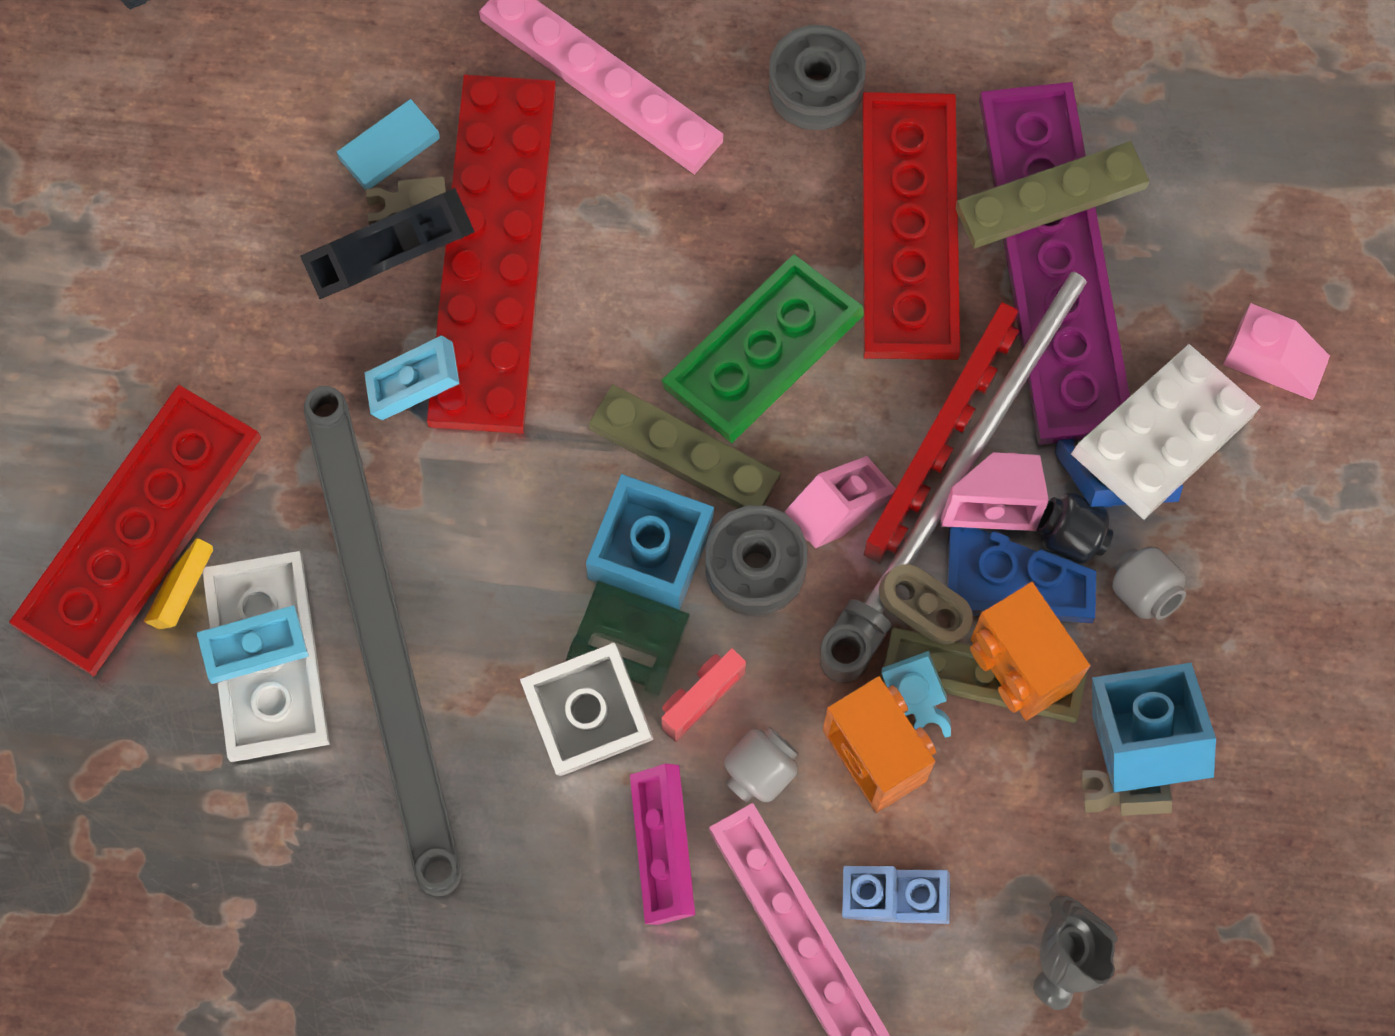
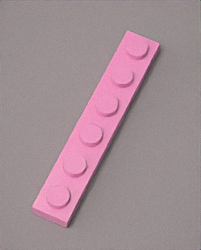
[479,0,723,175]
[709,803,890,1036]

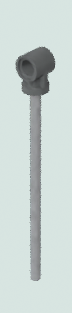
[820,272,1087,683]

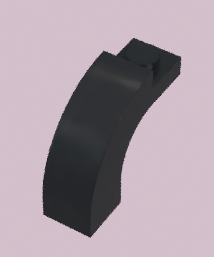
[300,188,475,299]

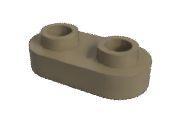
[879,564,973,645]

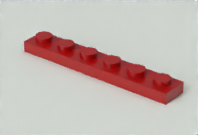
[863,302,1020,564]

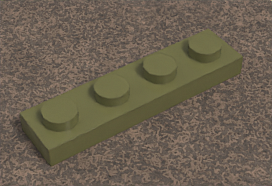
[956,141,1150,249]
[589,384,781,509]
[881,627,1087,723]

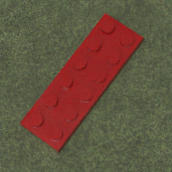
[862,92,960,360]
[9,384,261,677]

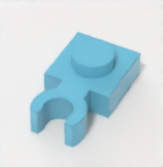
[881,651,951,738]

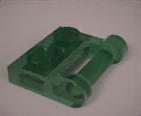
[566,581,690,696]

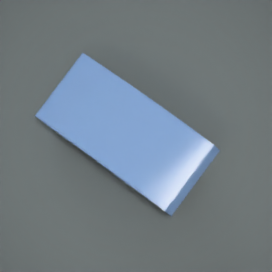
[842,866,950,924]

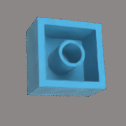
[586,474,714,612]
[1092,663,1216,792]

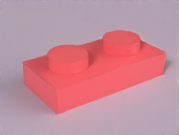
[661,648,746,742]

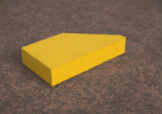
[143,538,213,629]

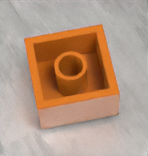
[970,582,1091,721]
[822,676,936,813]

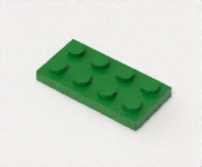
[661,254,864,444]

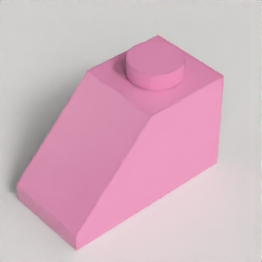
[1223,303,1330,400]
[940,452,1049,531]
[785,456,896,548]

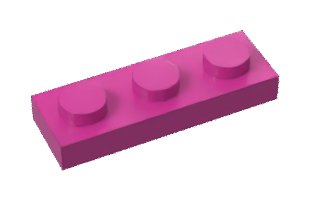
[630,763,695,925]

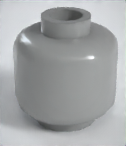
[1112,547,1186,620]
[724,727,799,803]

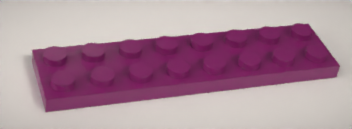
[979,82,1130,445]

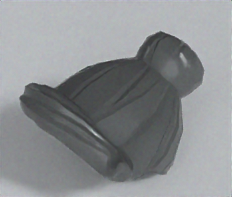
[1033,896,1118,1011]

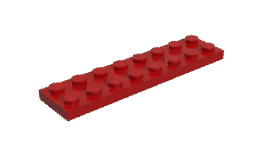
[427,74,556,434]

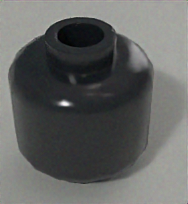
[1037,493,1113,564]

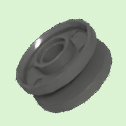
[769,25,866,130]
[705,505,807,615]

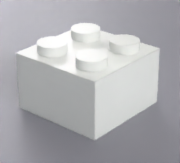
[520,642,654,776]

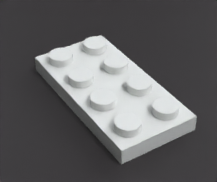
[1071,344,1261,520]
[203,551,330,762]

